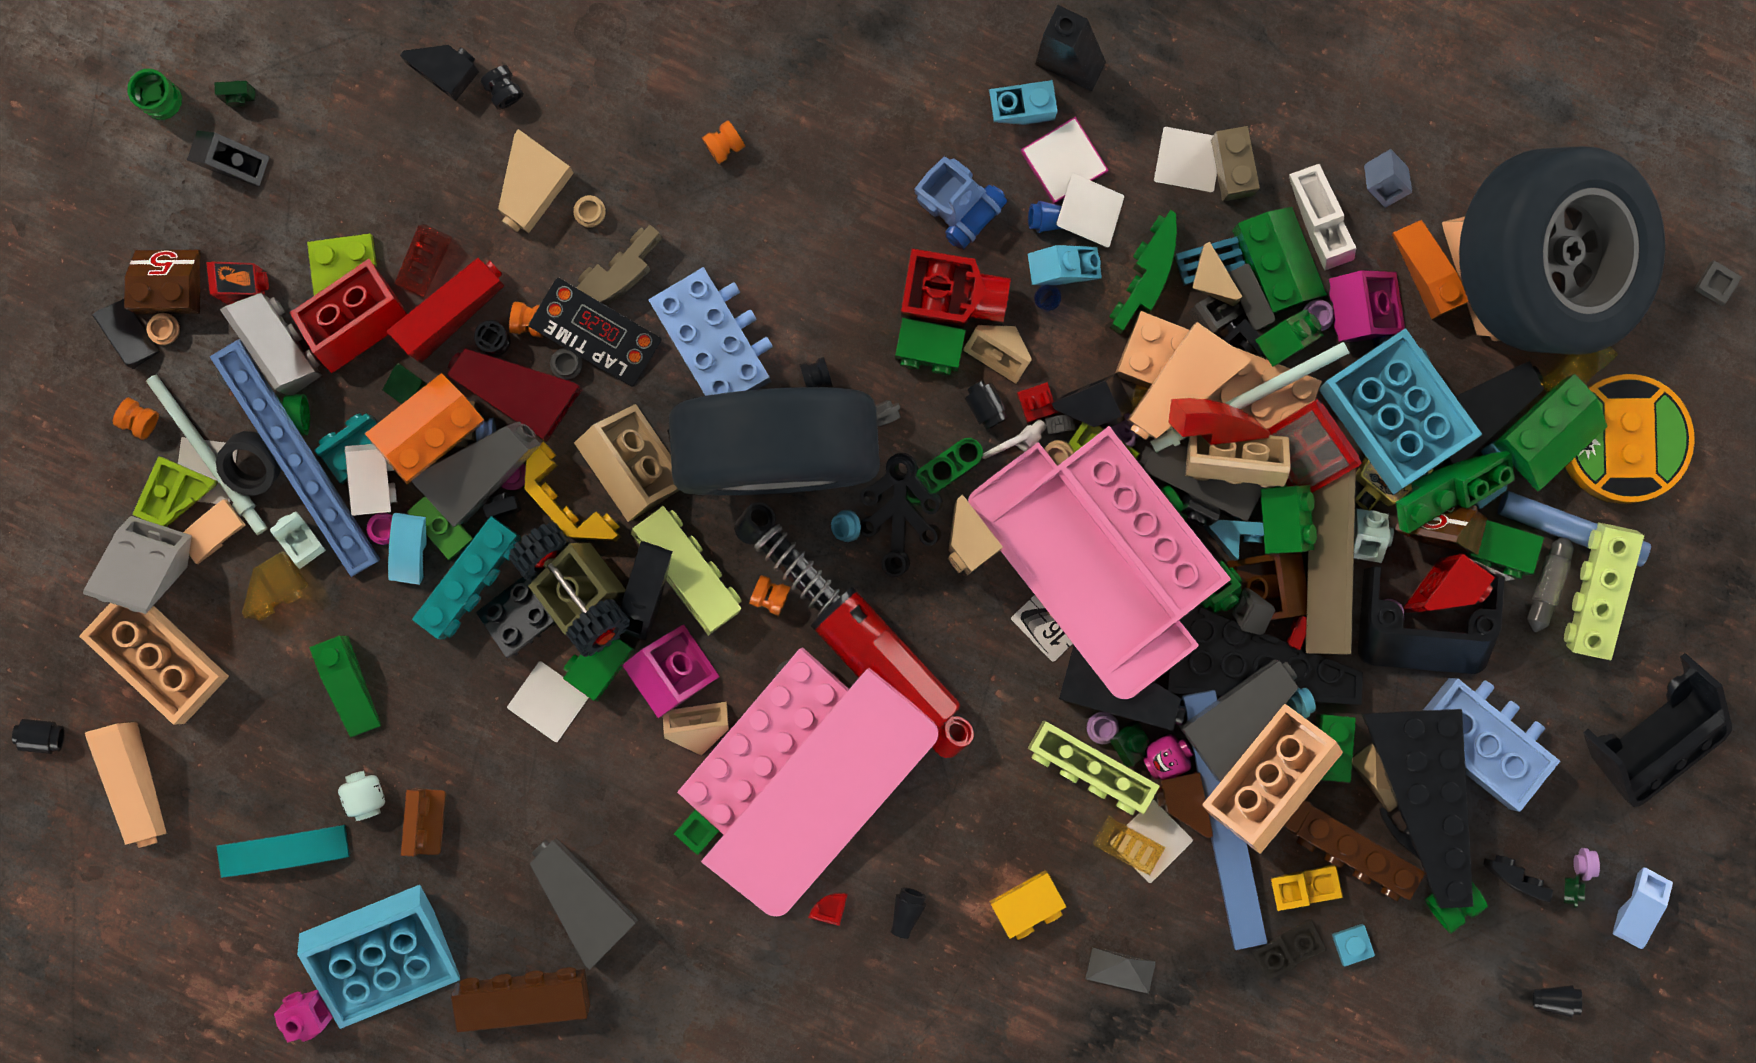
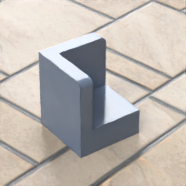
[1364,149,1412,208]

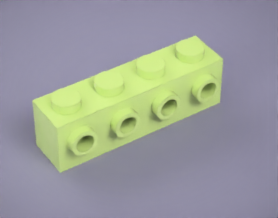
[631,506,742,636]
[1564,522,1644,660]
[1027,721,1160,815]

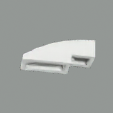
[1289,164,1356,271]

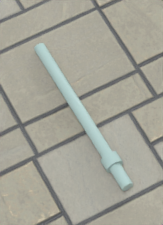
[146,374,267,535]

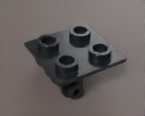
[476,577,557,659]

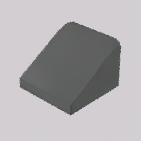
[1232,587,1275,635]

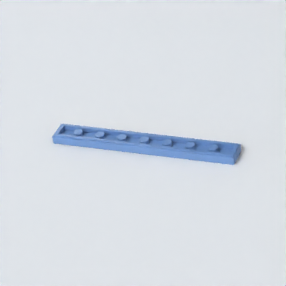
[210,339,380,577]
[1182,690,1267,950]

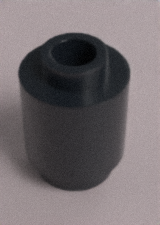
[965,380,1008,430]
[12,719,64,754]

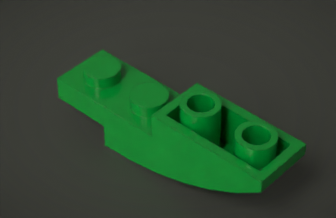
[1109,210,1177,335]
[1396,451,1515,534]

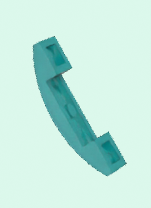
[216,825,350,878]

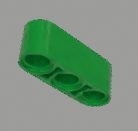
[907,438,983,505]

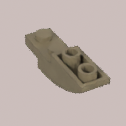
[576,225,662,305]

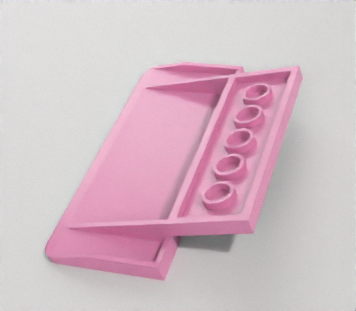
[968,426,1231,699]
[677,647,938,916]

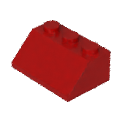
[290,259,408,374]
[1403,554,1495,613]

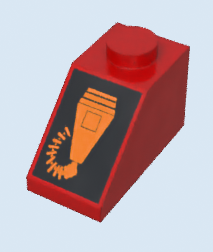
[206,262,269,305]

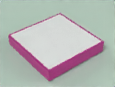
[1021,117,1108,204]

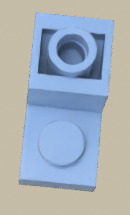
[1612,867,1673,949]

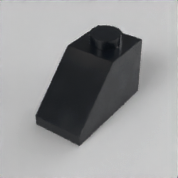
[400,45,479,101]
[187,130,270,186]
[1052,373,1133,427]

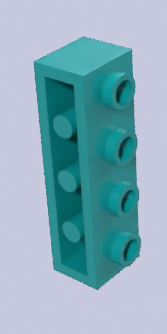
[412,516,522,640]

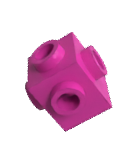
[274,990,333,1043]

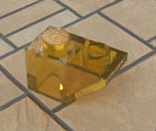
[242,552,309,621]

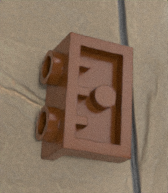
[401,788,446,857]

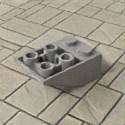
[83,516,192,614]

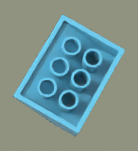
[1319,328,1482,495]
[297,885,460,1029]

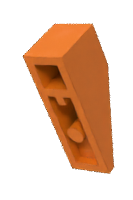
[1392,220,1469,319]

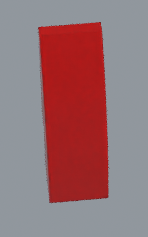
[1168,398,1270,445]

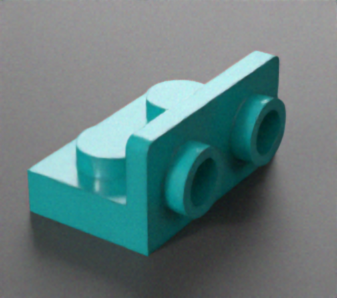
[314,413,377,484]

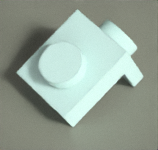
[270,512,326,569]

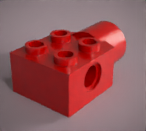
[901,248,1011,328]

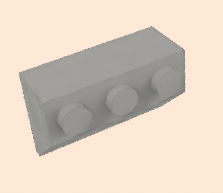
[220,293,322,395]

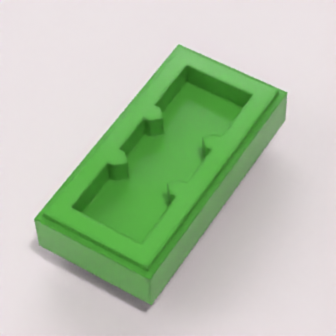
[407,496,474,560]

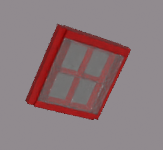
[1267,398,1362,493]

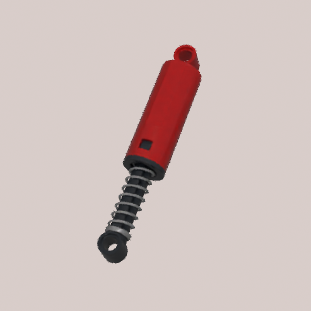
[734,502,974,758]

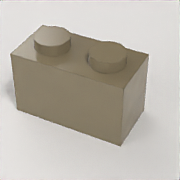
[1211,126,1260,201]

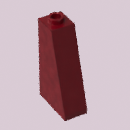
[447,349,583,442]

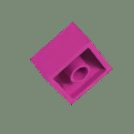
[1329,270,1405,342]
[622,624,720,718]

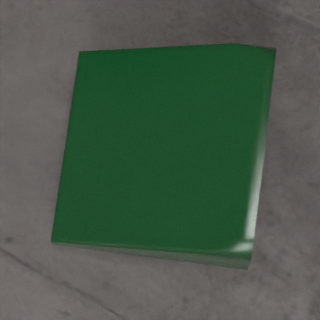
[382,363,427,404]

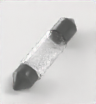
[1527,537,1574,632]

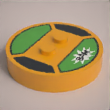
[1565,374,1694,504]

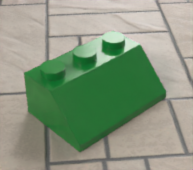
[1232,207,1327,315]
[1494,374,1608,492]

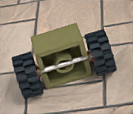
[509,522,630,657]

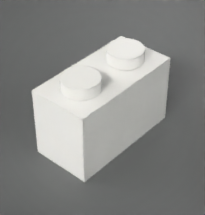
[345,444,397,515]

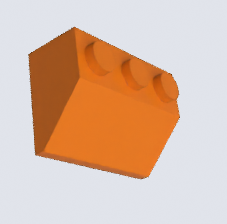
[365,373,484,484]

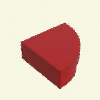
[1288,616,1307,650]
[808,892,848,926]

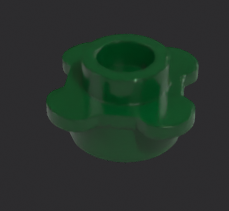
[1564,875,1585,908]

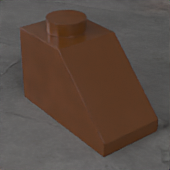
[1155,771,1213,838]

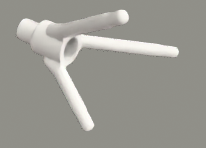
[982,419,1047,459]

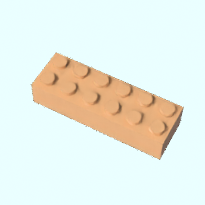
[1115,311,1322,444]

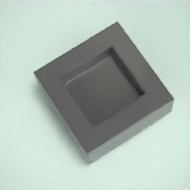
[1694,260,1742,306]

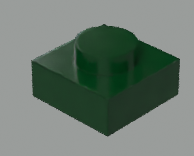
[214,81,255,107]
[1110,721,1151,767]

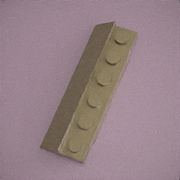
[1306,459,1356,655]

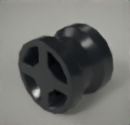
[799,357,833,388]

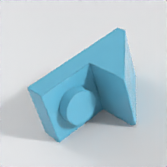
[1204,520,1264,561]

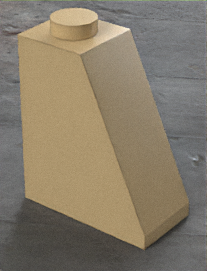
[498,129,574,234]

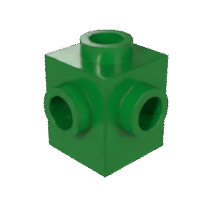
[1200,560,1243,613]

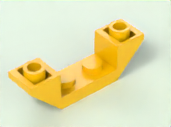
[524,441,621,541]

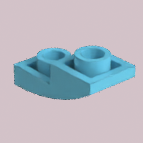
[388,513,427,585]

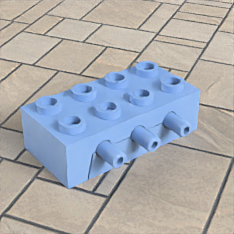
[648,267,773,396]
[1423,678,1560,812]

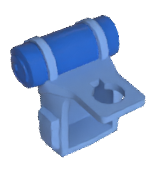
[914,156,1008,250]

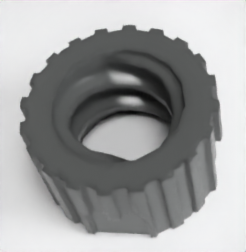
[1045,415,1076,435]

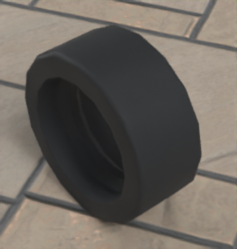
[215,431,282,496]

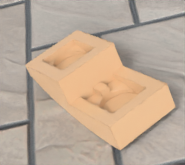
[183,499,246,564]

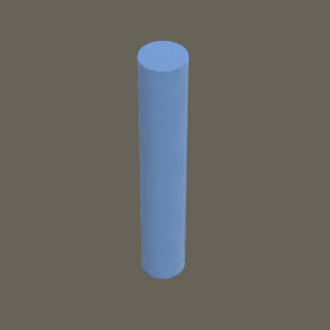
[1498,491,1651,567]

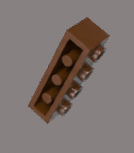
[1290,806,1425,902]
[451,967,590,1032]

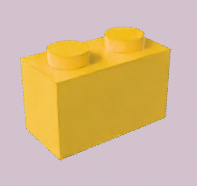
[989,870,1066,940]

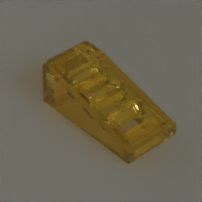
[1093,815,1165,875]

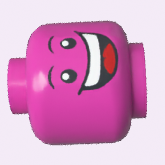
[1143,734,1194,780]

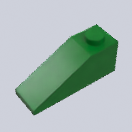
[309,636,382,738]

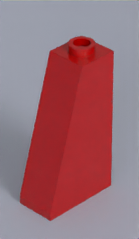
[386,258,505,363]

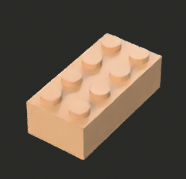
[79,603,229,725]
[1202,704,1343,854]

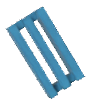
[1175,236,1245,286]

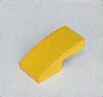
[1271,865,1343,911]

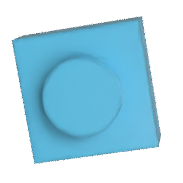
[1332,924,1375,966]

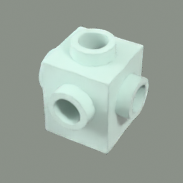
[1354,509,1394,563]

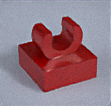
[1017,382,1058,423]

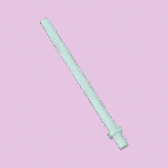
[1150,342,1349,453]

